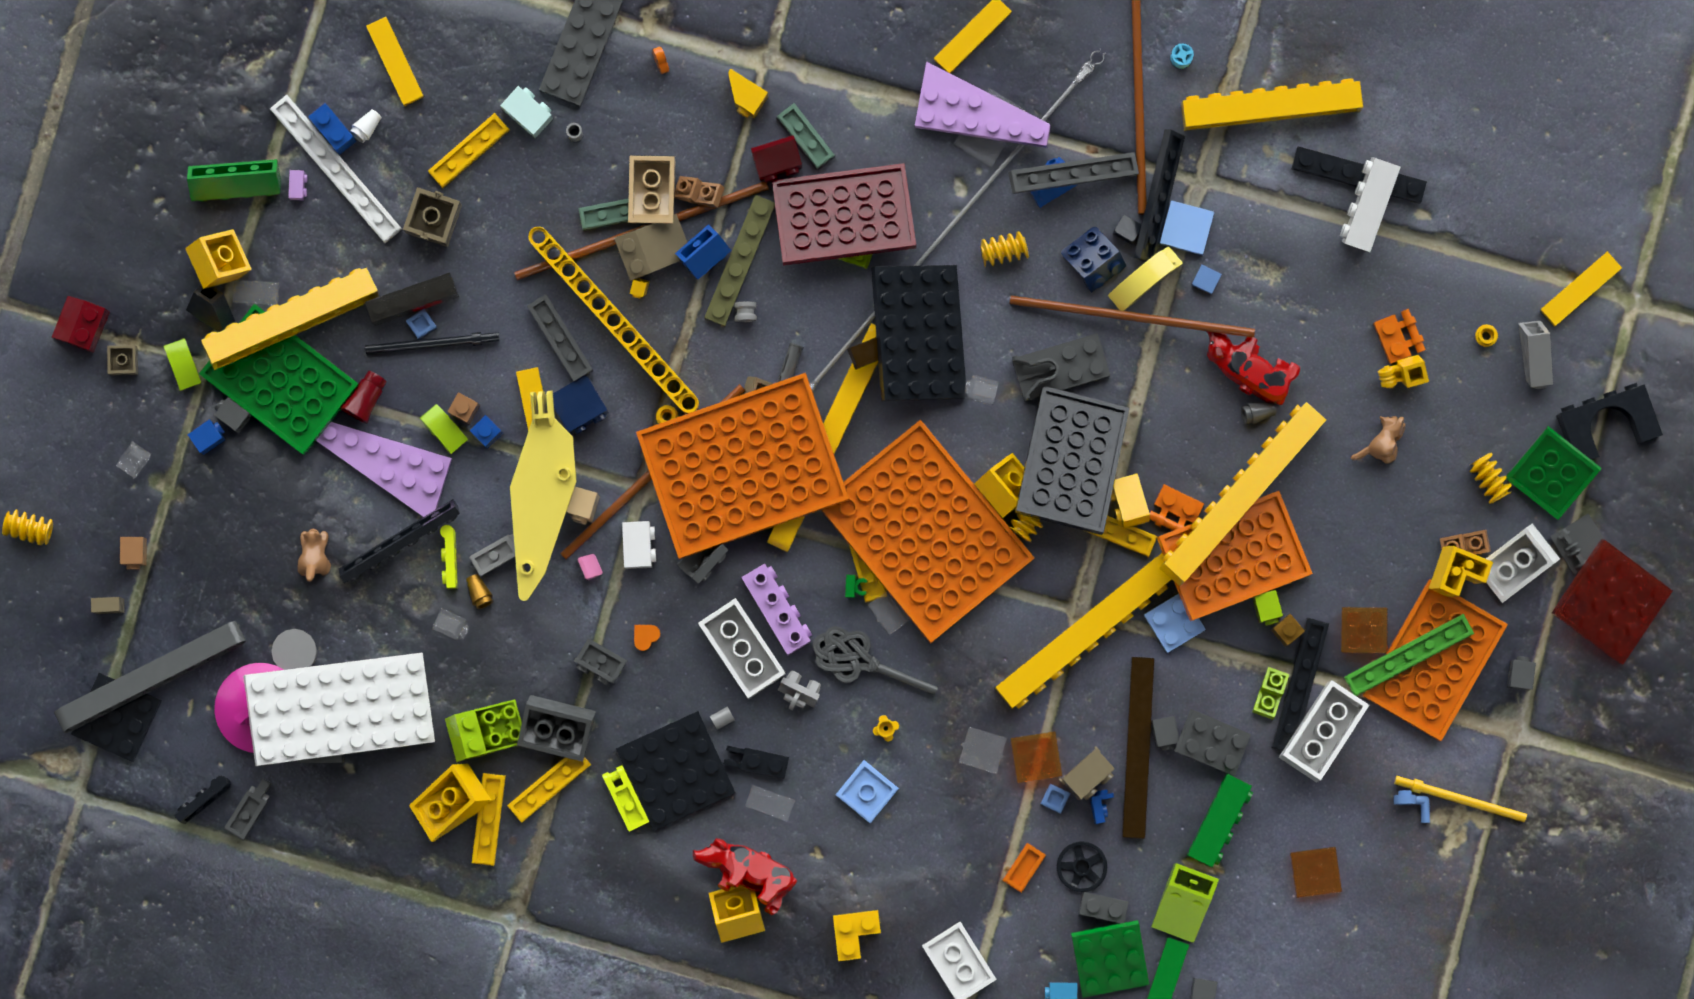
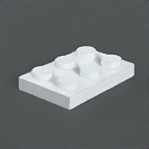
[922,922,997,999]

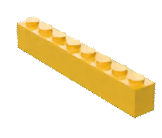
[1181,78,1363,131]
[201,268,379,370]

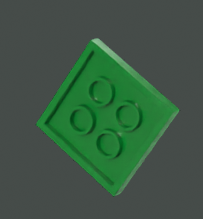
[1506,426,1601,520]
[1071,920,1149,998]

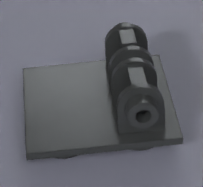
[1550,514,1612,575]

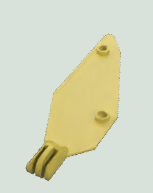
[510,391,577,601]

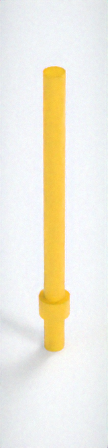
[1394,776,1527,822]

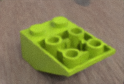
[445,700,522,762]
[1151,863,1219,943]

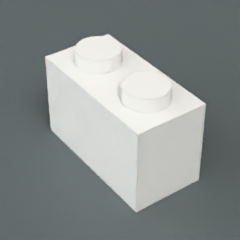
[622,521,656,569]

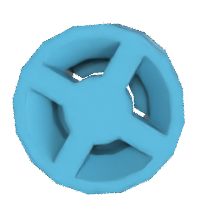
[1170,44,1194,69]

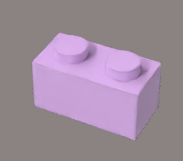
[288,170,308,200]

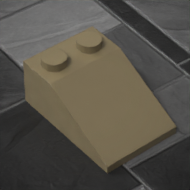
[614,214,687,281]

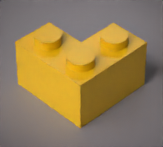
[1429,546,1493,597]
[833,910,881,961]

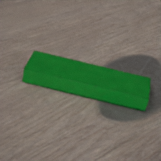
[1147,937,1189,999]

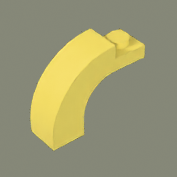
[1108,246,1183,311]

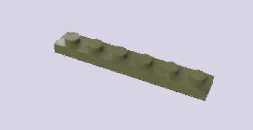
[704,195,775,327]

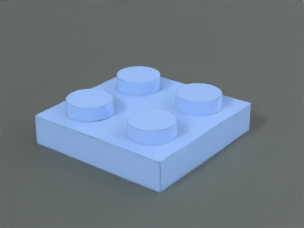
[1144,594,1206,653]

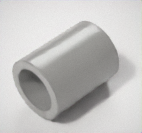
[566,123,583,142]
[710,706,735,730]

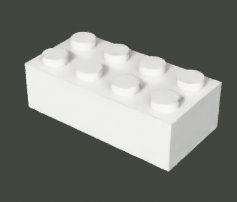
[1340,157,1401,252]
[698,598,786,699]
[1279,680,1369,782]

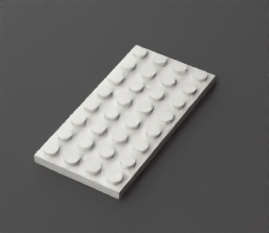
[243,653,435,766]

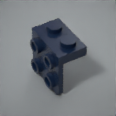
[1061,227,1126,293]
[553,376,609,436]

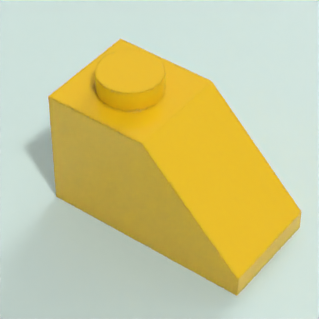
[728,69,769,118]

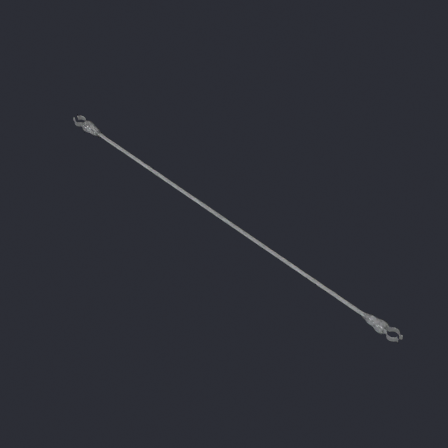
[810,48,1106,392]

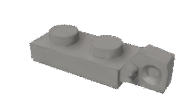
[469,533,515,577]

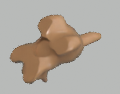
[1351,416,1406,464]
[297,529,331,582]

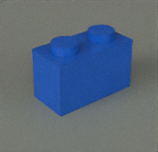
[308,103,357,155]
[675,224,731,280]

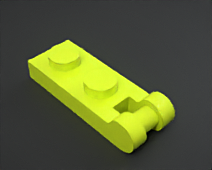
[440,525,458,589]
[602,765,649,832]

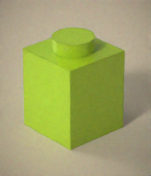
[1252,590,1283,626]

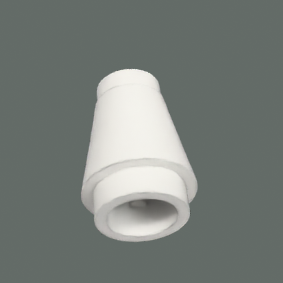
[350,109,382,143]

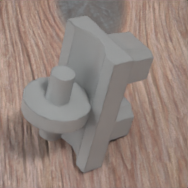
[778,670,821,711]

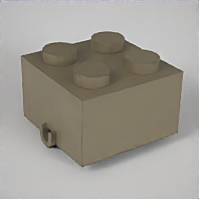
[403,187,462,247]
[1059,746,1115,800]

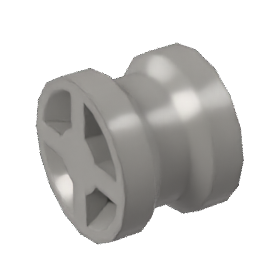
[734,301,757,322]

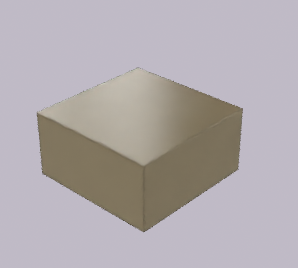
[107,345,138,375]
[91,597,125,614]

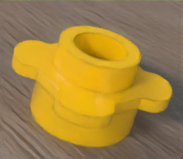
[873,715,899,742]

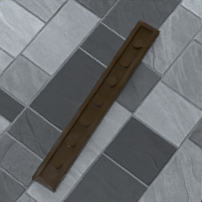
[1122,657,1154,839]

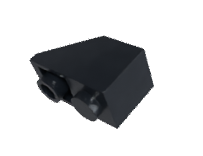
[186,285,235,332]

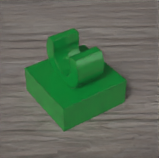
[845,574,868,598]

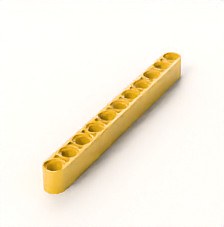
[528,227,699,414]
[767,323,878,552]

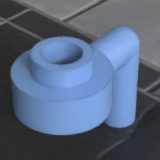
[1394,790,1430,823]

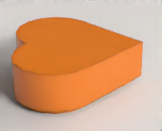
[652,46,669,75]
[634,625,661,651]

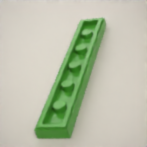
[1344,614,1474,696]

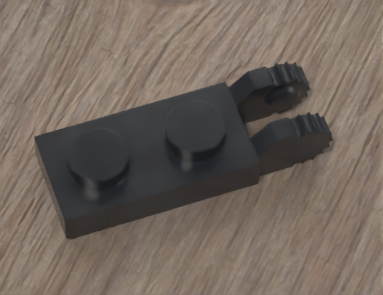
[723,745,789,779]
[174,775,231,824]

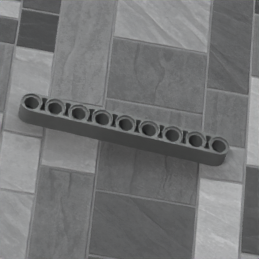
[54,621,246,733]

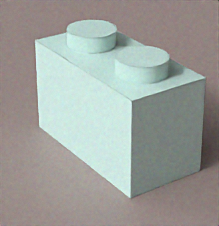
[500,86,553,138]

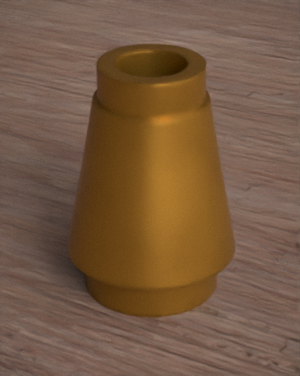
[466,574,493,609]

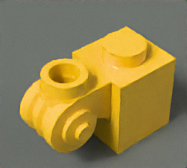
[1378,355,1429,388]

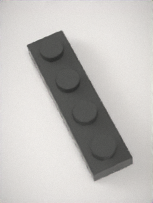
[527,294,593,382]

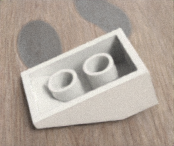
[1486,523,1560,603]

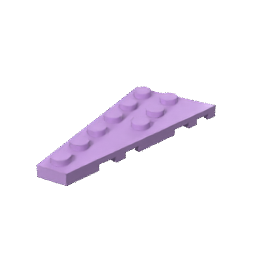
[915,62,1051,148]
[316,422,452,517]

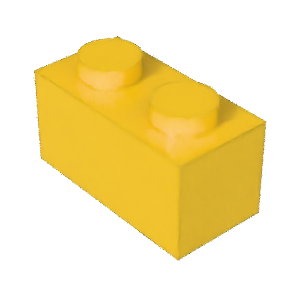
[630,278,650,299]

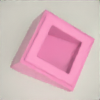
[578,554,603,580]

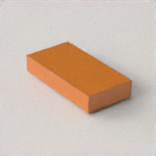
[1002,843,1046,893]

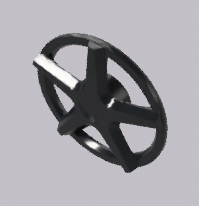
[1056,841,1108,892]

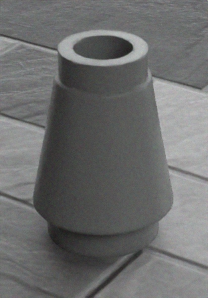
[1241,403,1276,425]

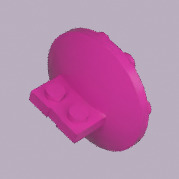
[214,663,284,753]

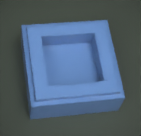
[1191,265,1222,295]
[406,309,437,340]
[1040,784,1071,814]

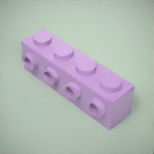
[742,564,812,655]

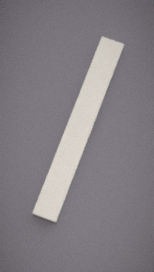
[270,95,402,243]

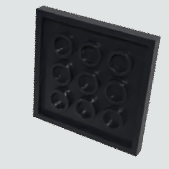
[616,711,736,831]

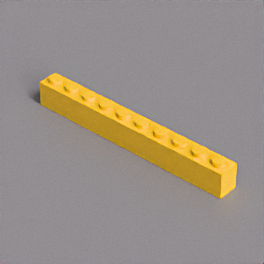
[1160,402,1326,586]
[995,553,1172,709]

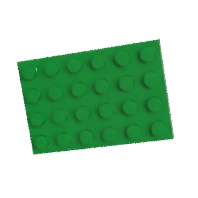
[199,303,359,455]

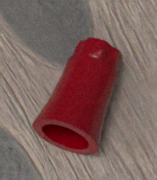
[340,371,387,424]

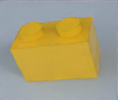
[1111,474,1150,528]

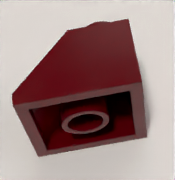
[751,135,802,183]
[52,296,110,353]

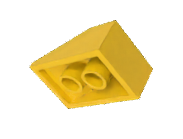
[409,764,491,842]

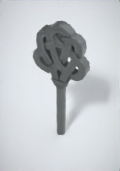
[813,626,938,695]

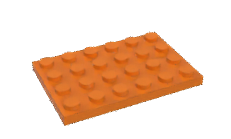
[1157,491,1313,622]
[1362,579,1508,741]

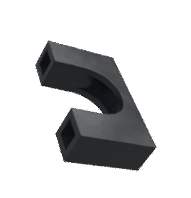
[1556,383,1663,460]

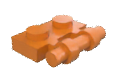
[1373,309,1426,364]
[1150,484,1204,531]

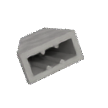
[1518,321,1553,389]

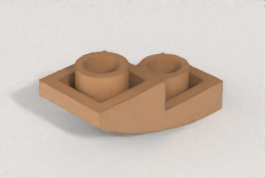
[674,176,724,208]
[1440,530,1491,555]

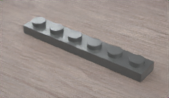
[1008,152,1139,194]

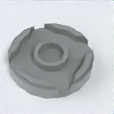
[271,629,317,670]

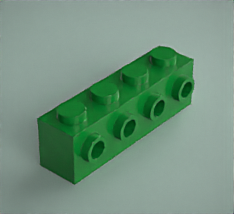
[187,159,281,201]
[1186,774,1253,868]

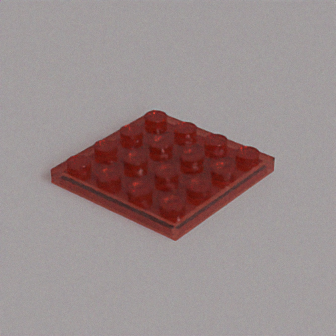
[1552,539,1673,665]

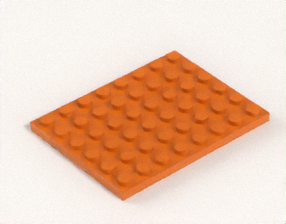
[636,372,850,559]
[821,420,1035,644]

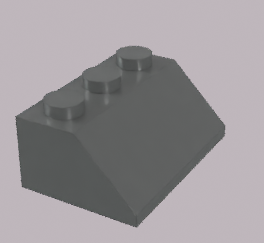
[517,695,596,762]

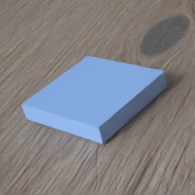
[1160,200,1214,255]
[836,760,899,823]

